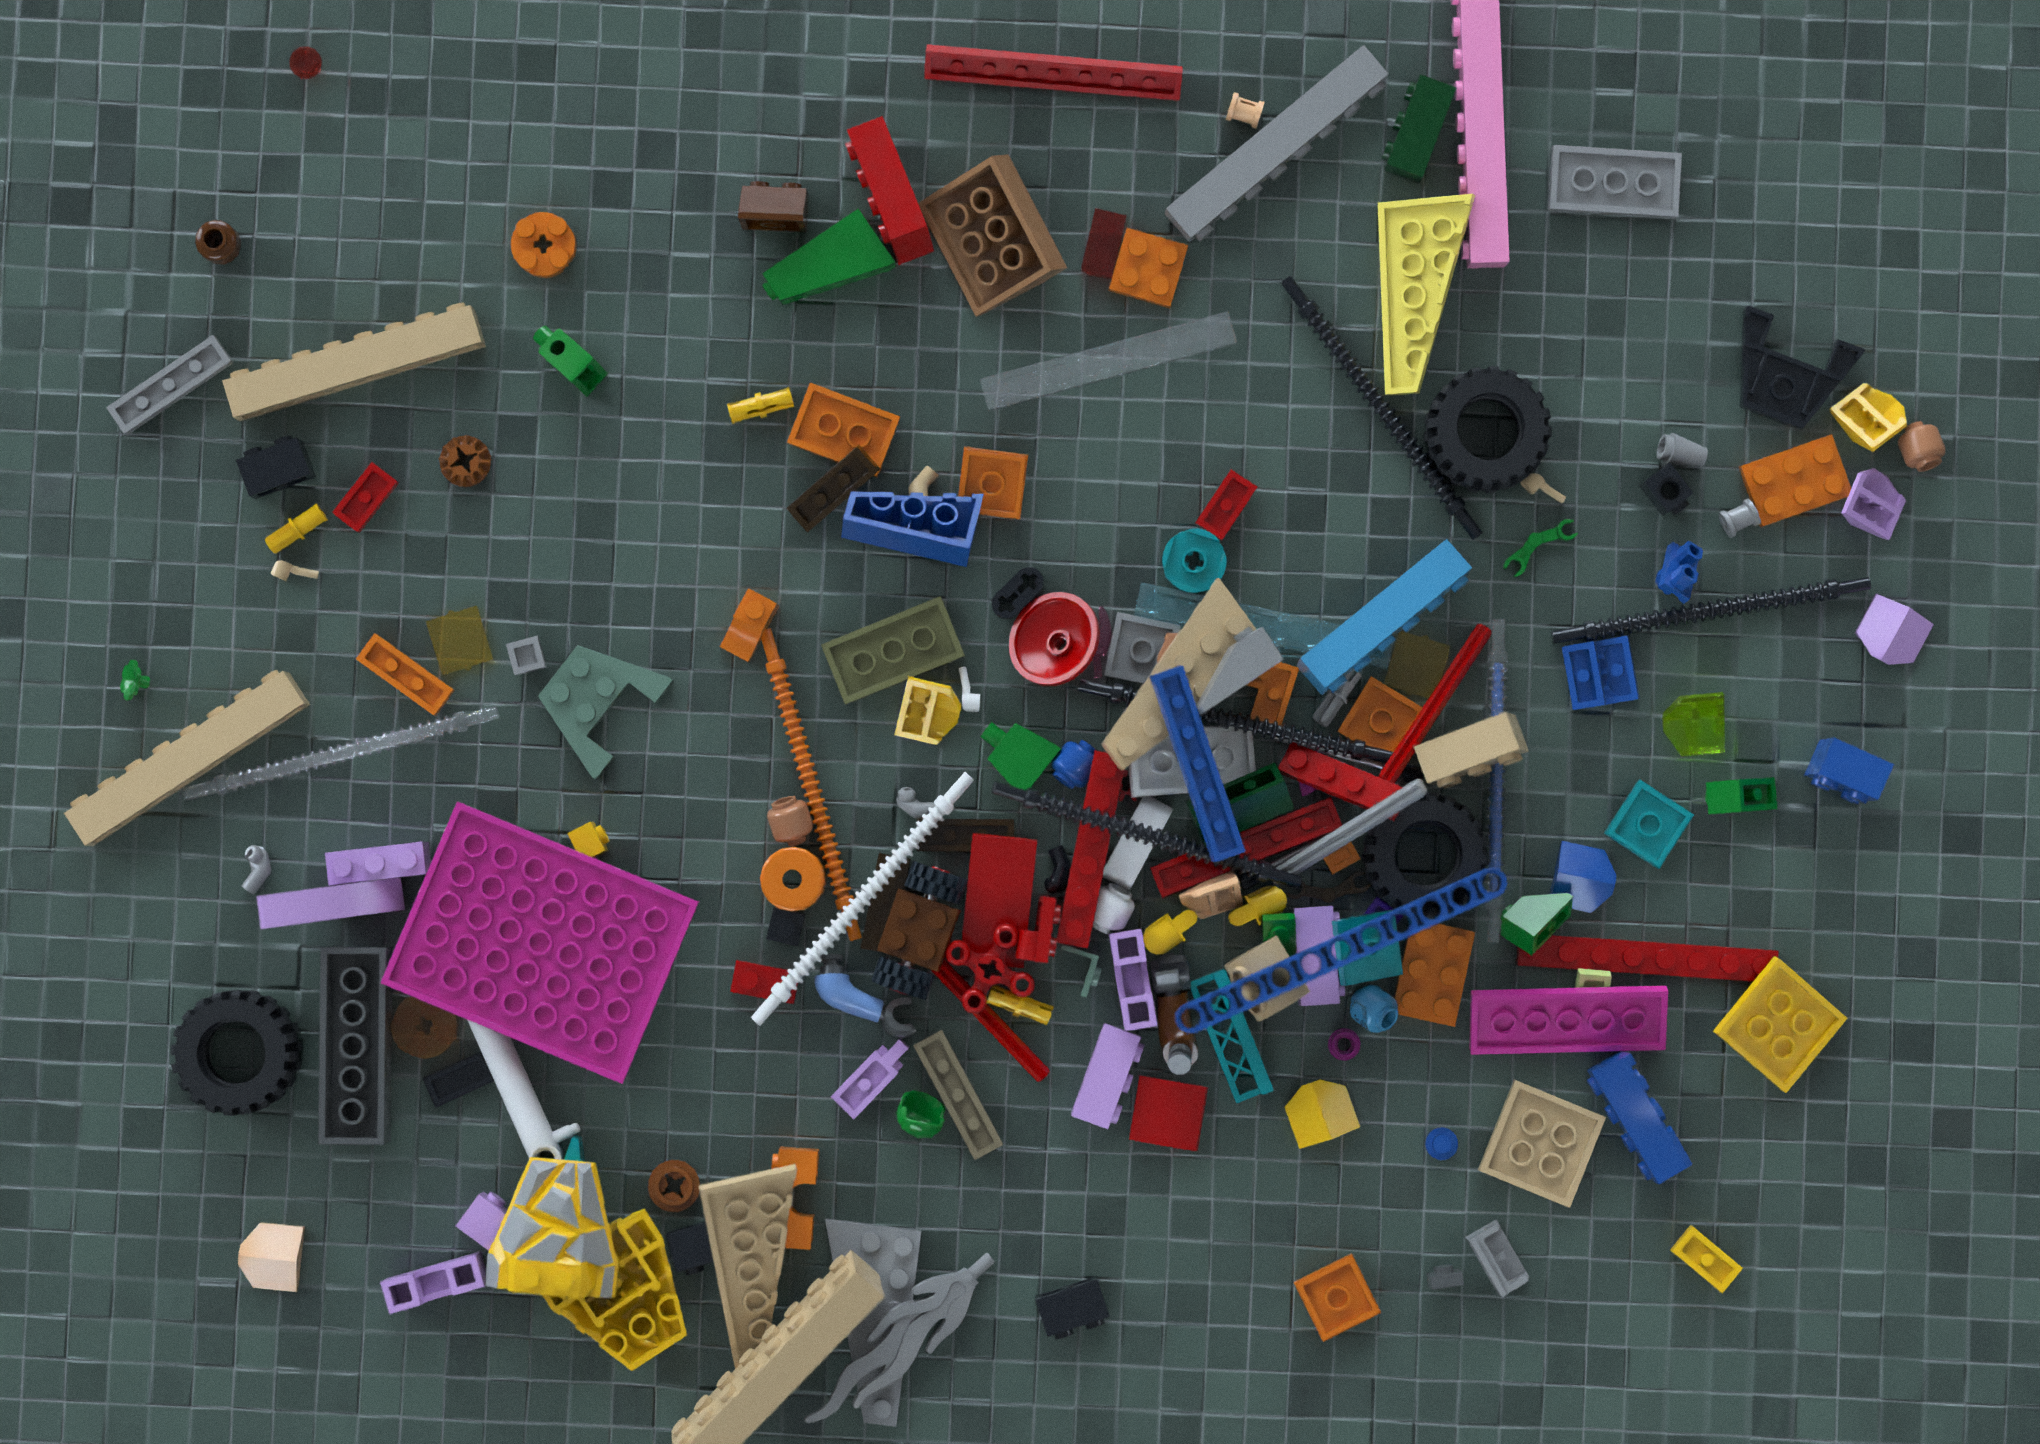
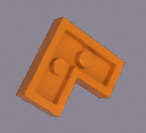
[1245,662,1299,725]

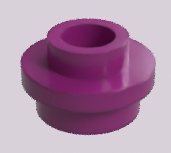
[1328,1028,1360,1061]

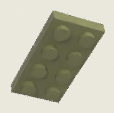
[821,596,965,705]

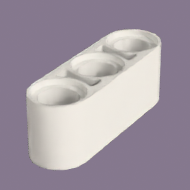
[1103,796,1173,891]

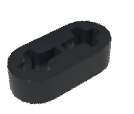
[992,567,1044,620]

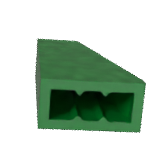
[762,209,896,305]

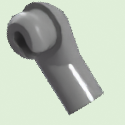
[896,787,935,819]

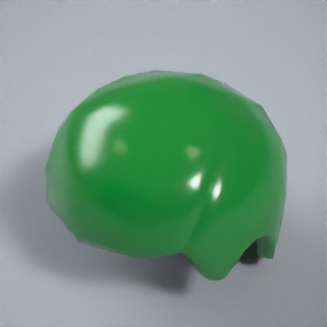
[896,1090,945,1139]

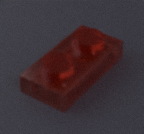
[1081,208,1127,280]

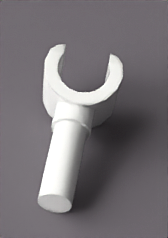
[958,667,980,712]

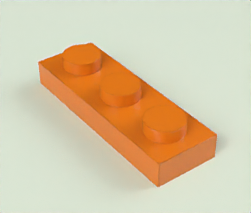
[356,633,455,716]

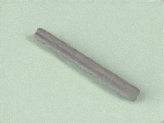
[1273,779,1427,886]

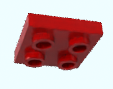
[1015,896,1061,963]

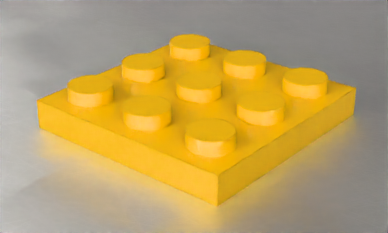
[1713,956,1848,1093]

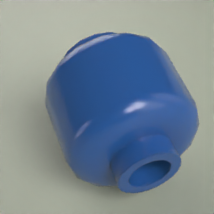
[1051,740,1096,790]

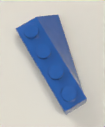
[841,491,984,567]
[1587,1051,1693,1184]

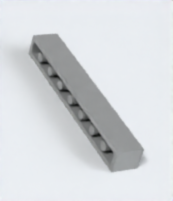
[1165,45,1388,243]

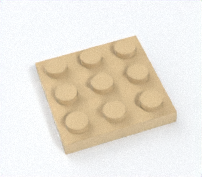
[1478,1080,1606,1208]

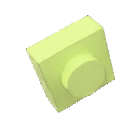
[1575,968,1612,988]

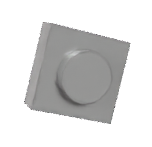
[506,636,547,676]

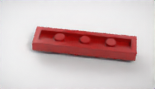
[1278,742,1403,821]

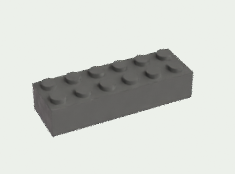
[318,947,393,1145]

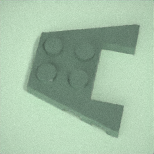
[538,645,674,780]

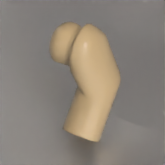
[909,465,939,496]

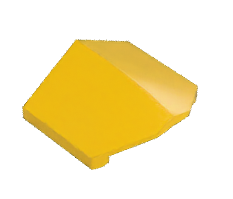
[1830,383,1907,452]
[894,676,962,745]
[1284,1079,1360,1149]

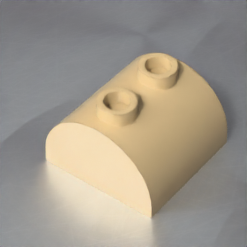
[1224,935,1310,1022]

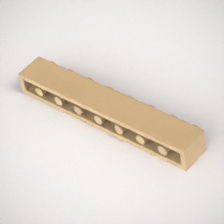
[222,303,486,421]
[64,670,310,846]

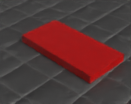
[960,833,1037,968]

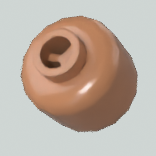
[1898,421,1946,472]
[767,796,814,846]

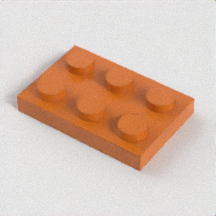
[787,382,901,478]
[1739,434,1851,528]
[1393,924,1475,1027]

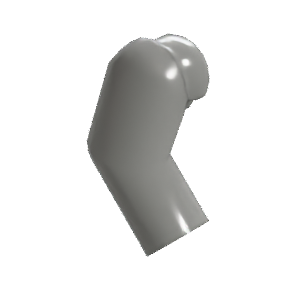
[241,845,271,895]

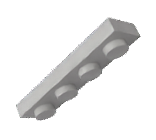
[106,335,233,435]

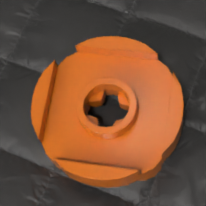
[511,212,577,278]

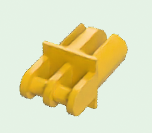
[1228,885,1287,926]
[1143,910,1198,955]

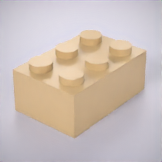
[1414,712,1529,789]

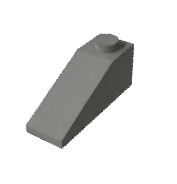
[1196,626,1284,715]

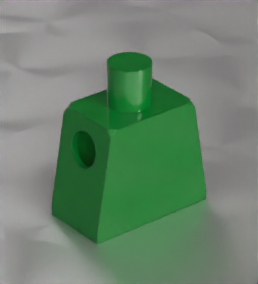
[533,325,608,397]
[980,722,1061,790]

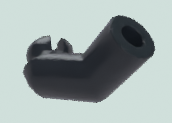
[1044,845,1071,894]

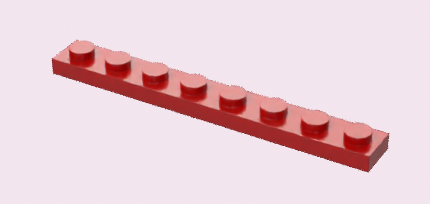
[924,44,1183,101]
[1516,935,1779,981]

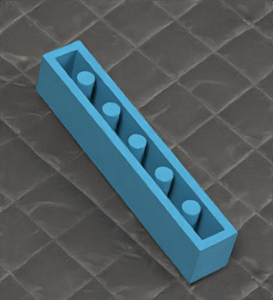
[1297,539,1472,695]

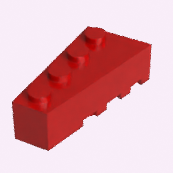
[845,116,934,265]

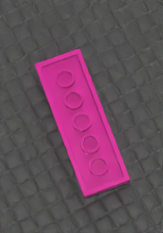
[1469,986,1668,1055]

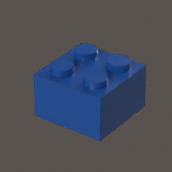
[1804,738,1894,804]

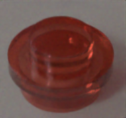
[289,46,322,79]

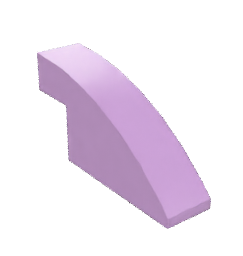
[257,878,405,929]

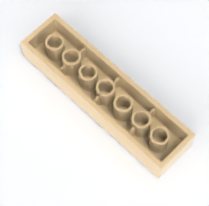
[671,1250,884,1444]

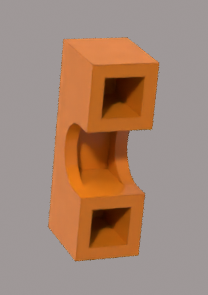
[771,1146,820,1250]

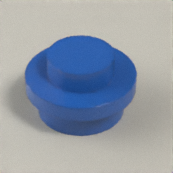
[1425,1127,1458,1160]

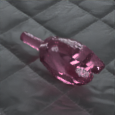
[1093,606,1112,678]

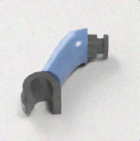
[814,954,917,1038]

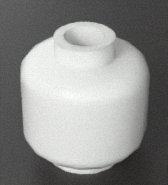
[1093,883,1135,934]

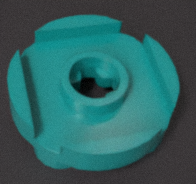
[1162,528,1227,594]

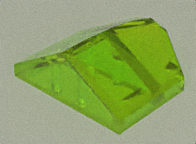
[1662,692,1725,756]

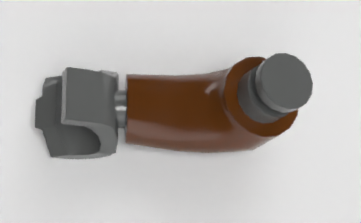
[1150,953,1198,1075]

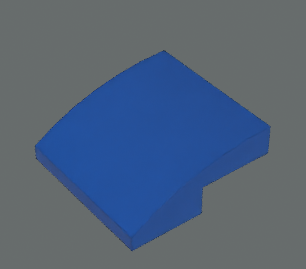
[1562,635,1640,710]

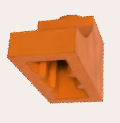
[720,588,779,663]

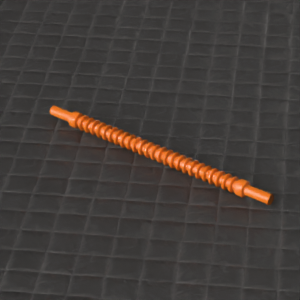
[761,628,862,941]

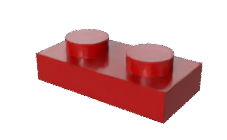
[332,462,399,533]
[1195,469,1257,541]
[730,960,799,1004]

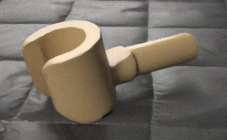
[1520,473,1566,503]
[271,560,319,581]

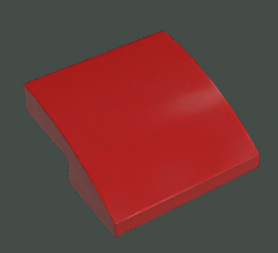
[1129,1075,1208,1151]

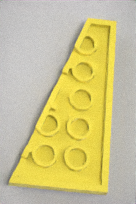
[1378,194,1475,396]

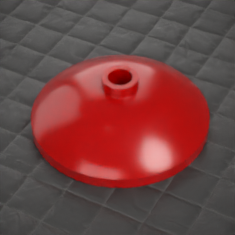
[1009,592,1100,686]

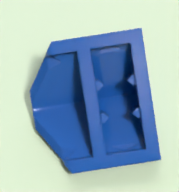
[1550,841,1617,913]

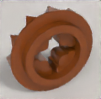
[439,435,491,487]
[648,1159,701,1212]

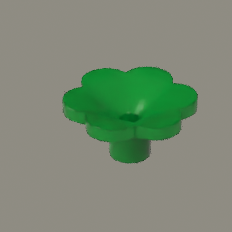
[120,660,150,701]

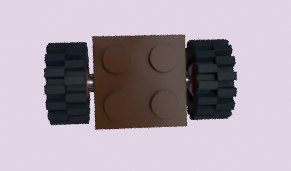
[871,861,968,1000]

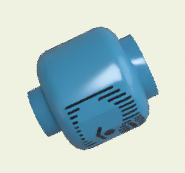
[1350,985,1398,1033]

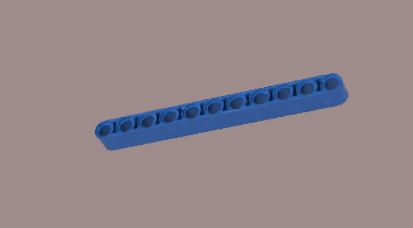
[1174,868,1507,1033]

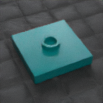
[1603,779,1694,869]
[1331,910,1403,986]

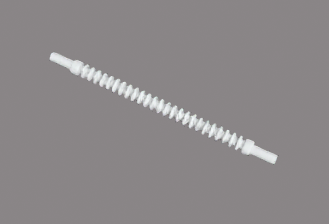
[751,772,974,1026]

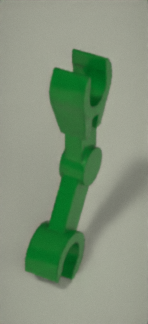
[1503,519,1578,578]

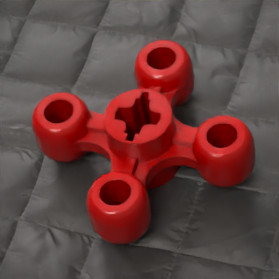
[945,923,1035,1014]

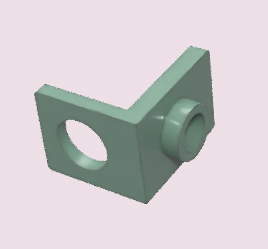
[1060,944,1102,998]

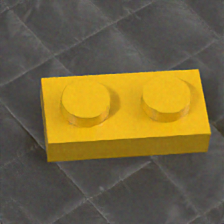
[1670,1225,1743,1293]

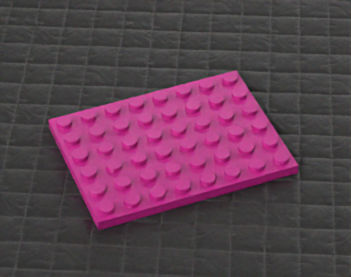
[380,802,699,1084]

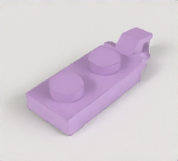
[831,1038,909,1119]

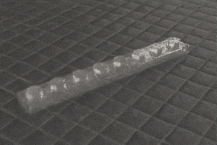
[980,311,1237,411]

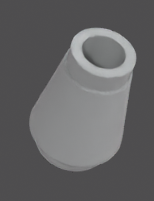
[1657,433,1708,466]

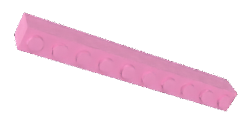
[1451,0,1510,268]

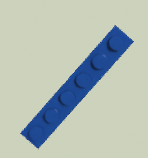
[1149,665,1245,862]

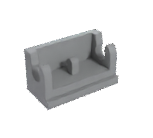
[1465,1220,1529,1297]

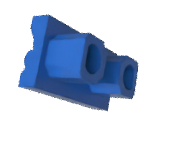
[1655,541,1703,604]

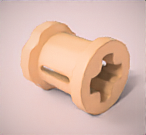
[1226,92,1265,129]

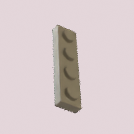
[913,1030,1003,1160]

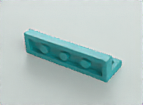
[1189,968,1274,1104]

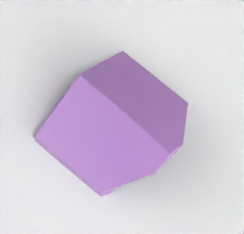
[1841,468,1906,540]
[1855,594,1934,665]

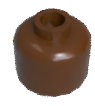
[195,220,241,265]

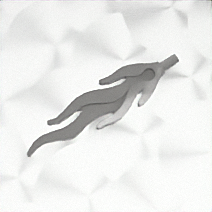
[804,1252,995,1423]

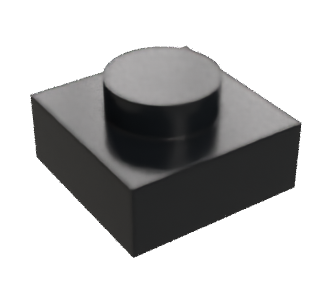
[766,907,806,946]

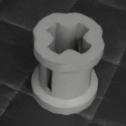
[1718,498,1761,538]

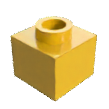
[567,822,610,858]

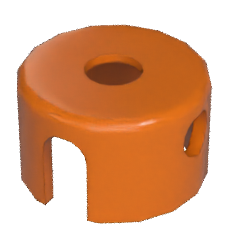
[760,847,827,912]

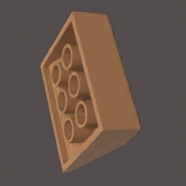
[918,154,1067,317]

